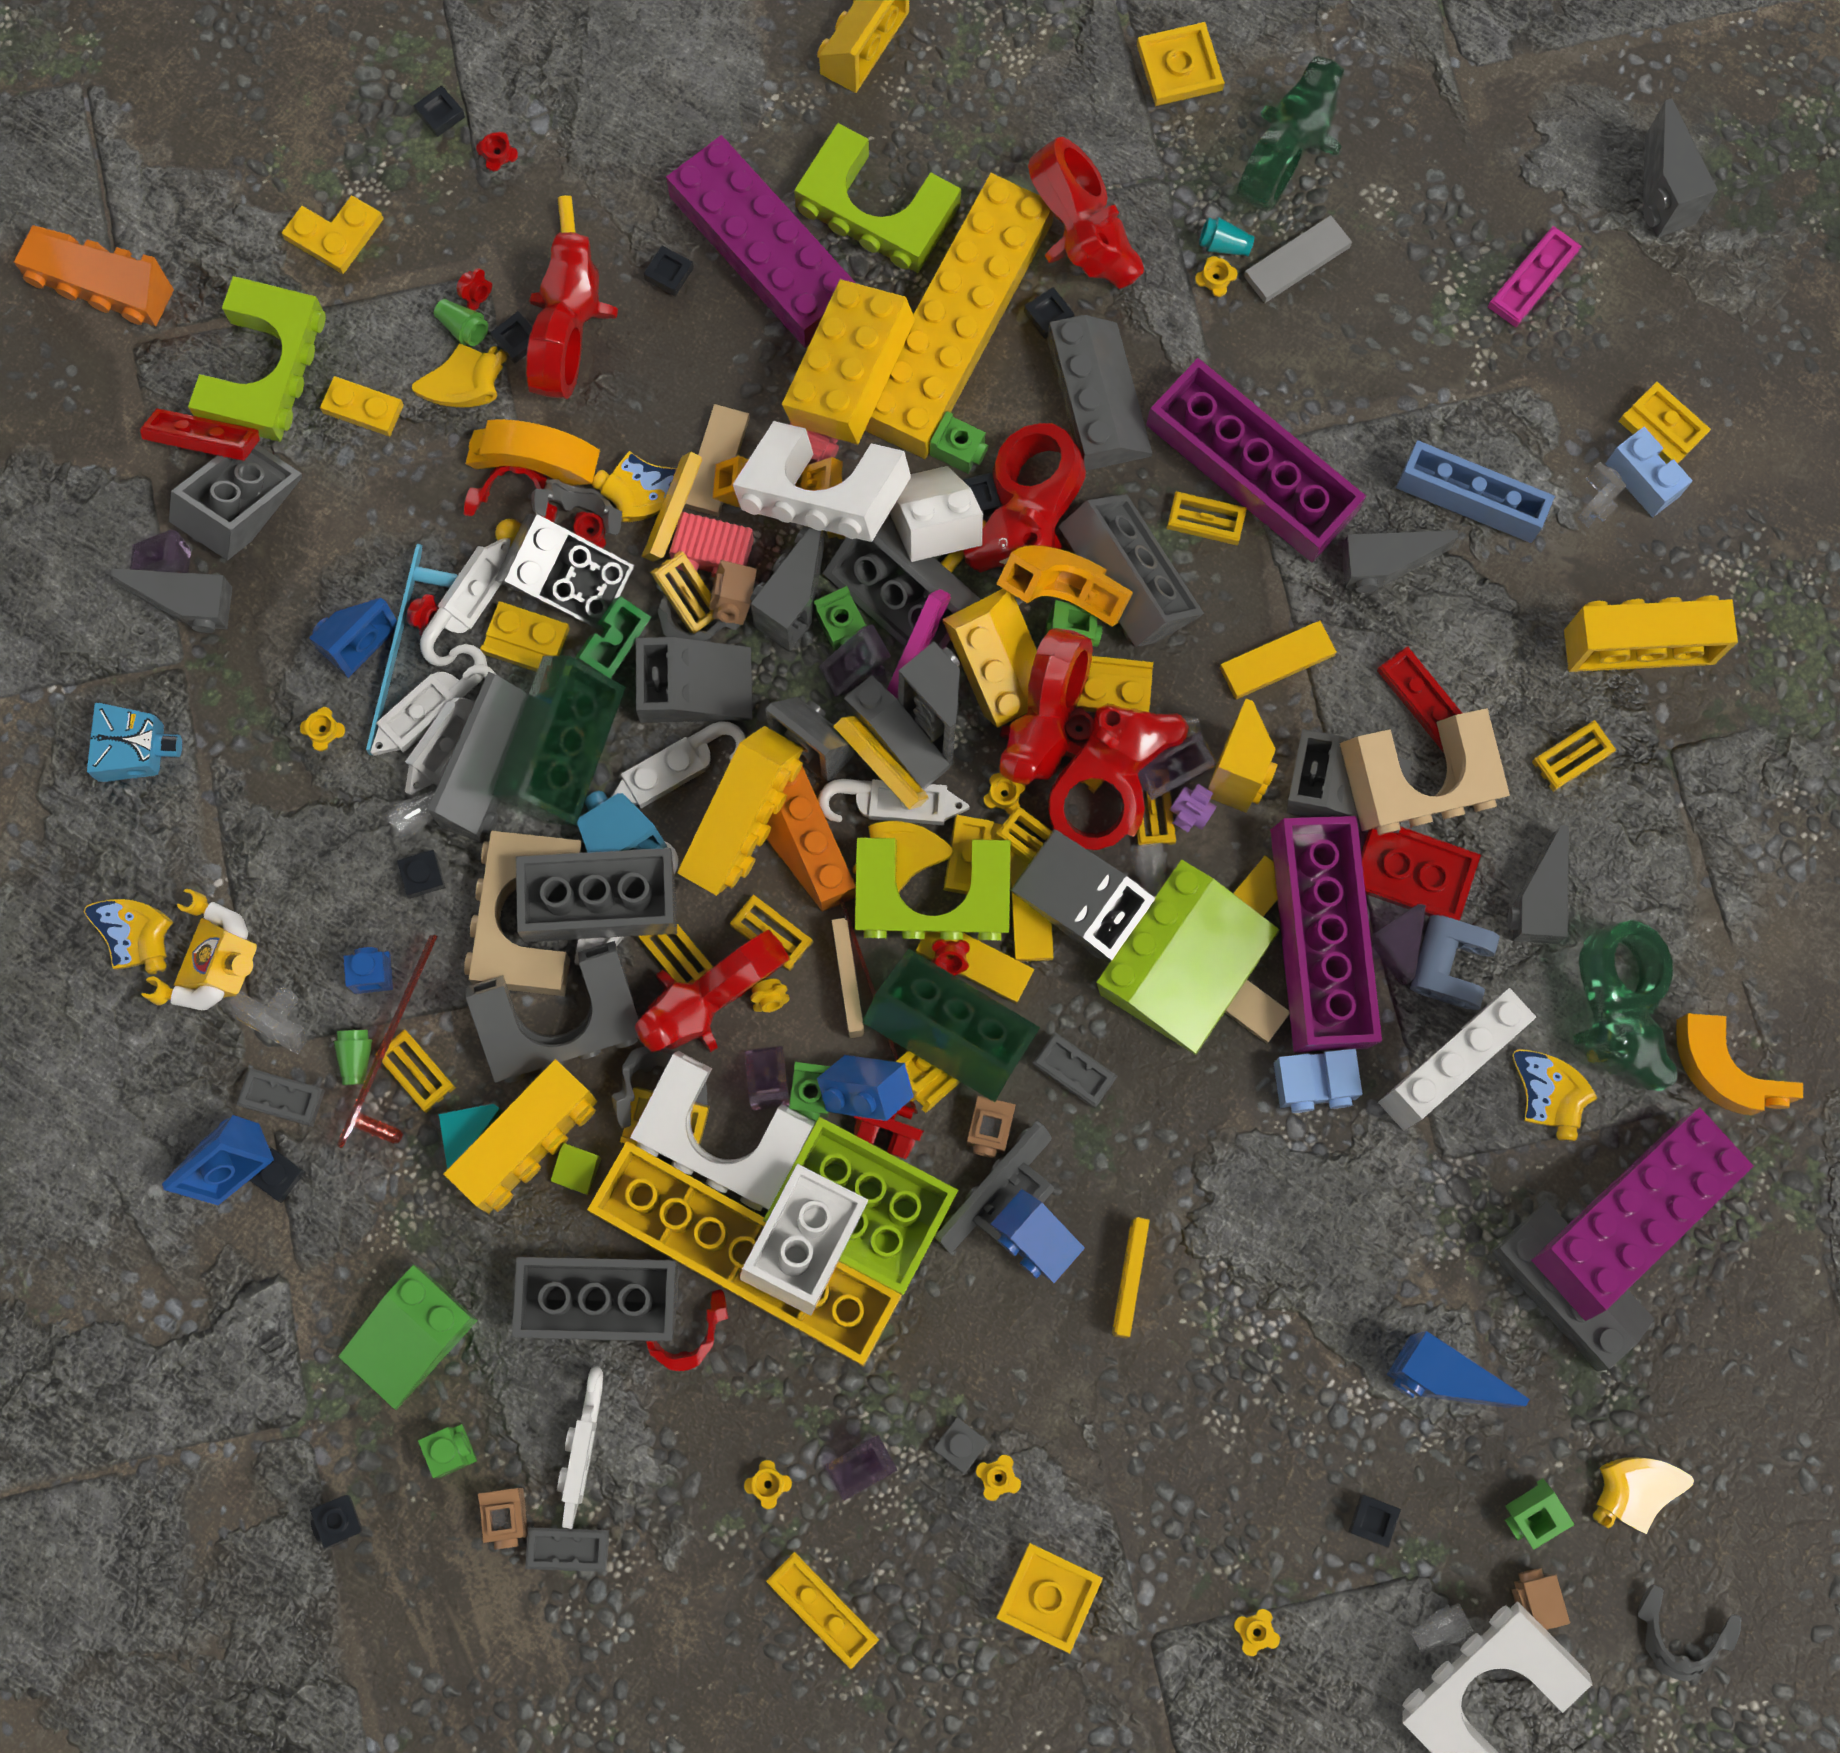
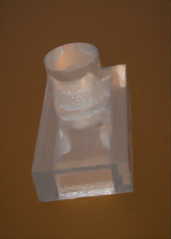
[229,987,307,1054]

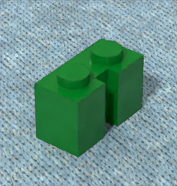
[573,596,651,681]

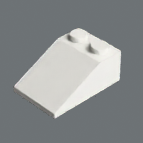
[890,466,983,562]
[740,1164,868,1316]

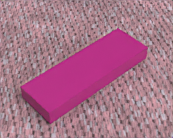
[1488,226,1582,328]
[887,589,951,699]

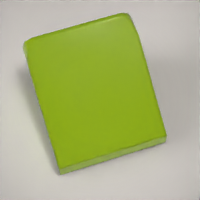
[551,1143,601,1195]

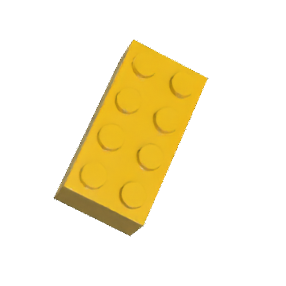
[782,279,915,445]
[1564,595,1738,672]
[677,726,804,896]
[443,1059,598,1214]

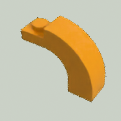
[465,419,600,486]
[712,456,843,508]
[997,545,1133,627]
[1676,1013,1803,1116]

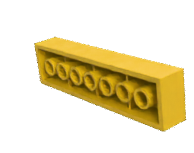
[865,173,1054,459]
[587,1141,902,1367]

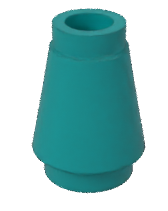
[1199,216,1254,257]

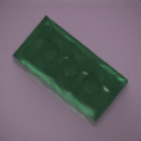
[492,655,626,826]
[862,949,1041,1102]

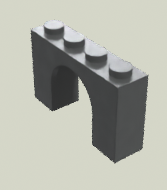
[466,941,640,1083]

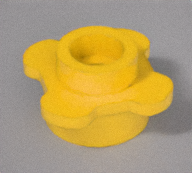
[1195,256,1238,297]
[300,707,345,751]
[984,773,1026,814]
[750,979,790,1012]
[976,1455,1021,1501]
[744,1460,792,1509]
[1234,1609,1280,1656]

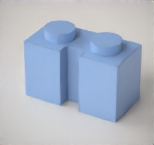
[1605,427,1693,518]
[1274,1049,1362,1113]

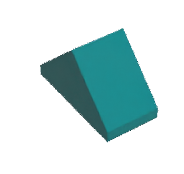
[439,1104,503,1169]

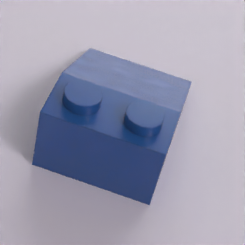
[1387,1331,1530,1408]

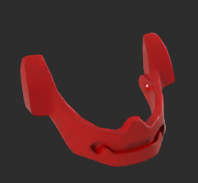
[464,466,557,523]
[646,1289,728,1371]

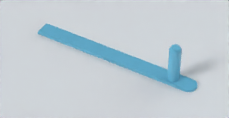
[366,544,458,755]

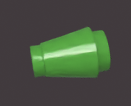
[434,299,488,346]
[333,1030,372,1085]

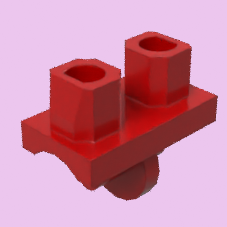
[854,1105,924,1159]

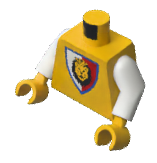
[141,889,257,1010]

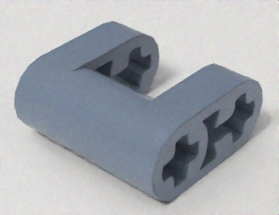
[1410,915,1500,1010]

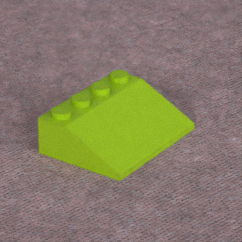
[1097,859,1279,1055]
[763,1117,958,1295]

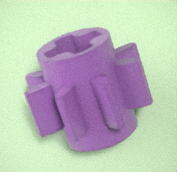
[1170,784,1217,832]

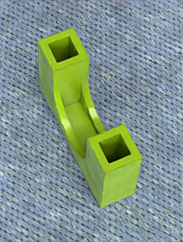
[794,123,961,273]
[188,276,326,442]
[855,838,1011,941]

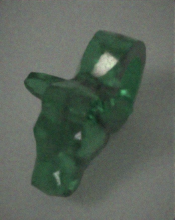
[1236,55,1344,213]
[1573,920,1678,1091]

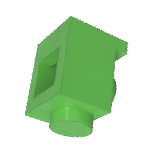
[930,411,989,474]
[813,586,867,651]
[1045,600,1102,647]
[789,1062,831,1122]
[418,1424,478,1478]
[1505,1478,1574,1550]

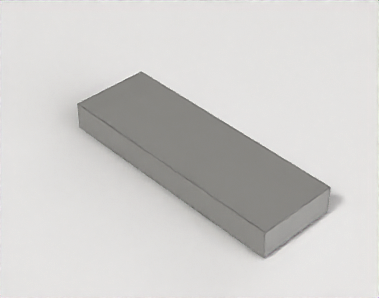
[1244,215,1352,303]

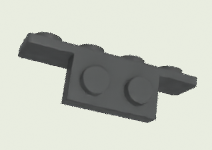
[935,1121,1055,1253]

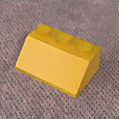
[817,0,909,93]
[942,589,1037,728]
[1208,698,1278,813]

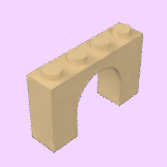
[1340,708,1510,835]
[464,831,586,996]

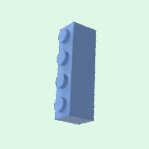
[1396,440,1555,543]

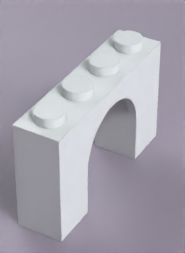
[733,421,911,542]
[1378,988,1536,1131]
[630,1051,816,1211]
[1402,1601,1592,1753]

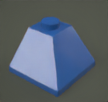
[309,598,397,678]
[162,1115,274,1205]

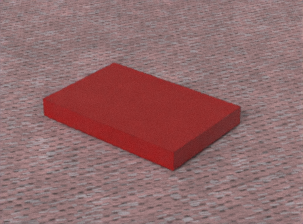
[1361,826,1481,921]

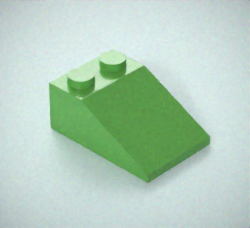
[338,1265,478,1410]

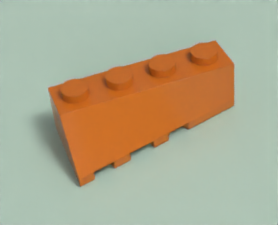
[14,225,174,327]
[766,759,856,912]

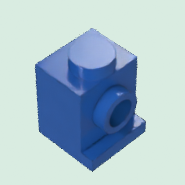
[344,947,393,994]

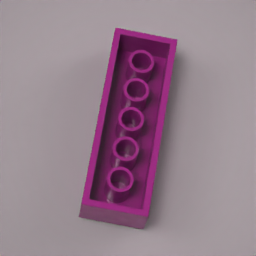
[666,135,856,348]
[1146,358,1366,563]
[1270,816,1382,1052]
[1531,1107,1754,1321]

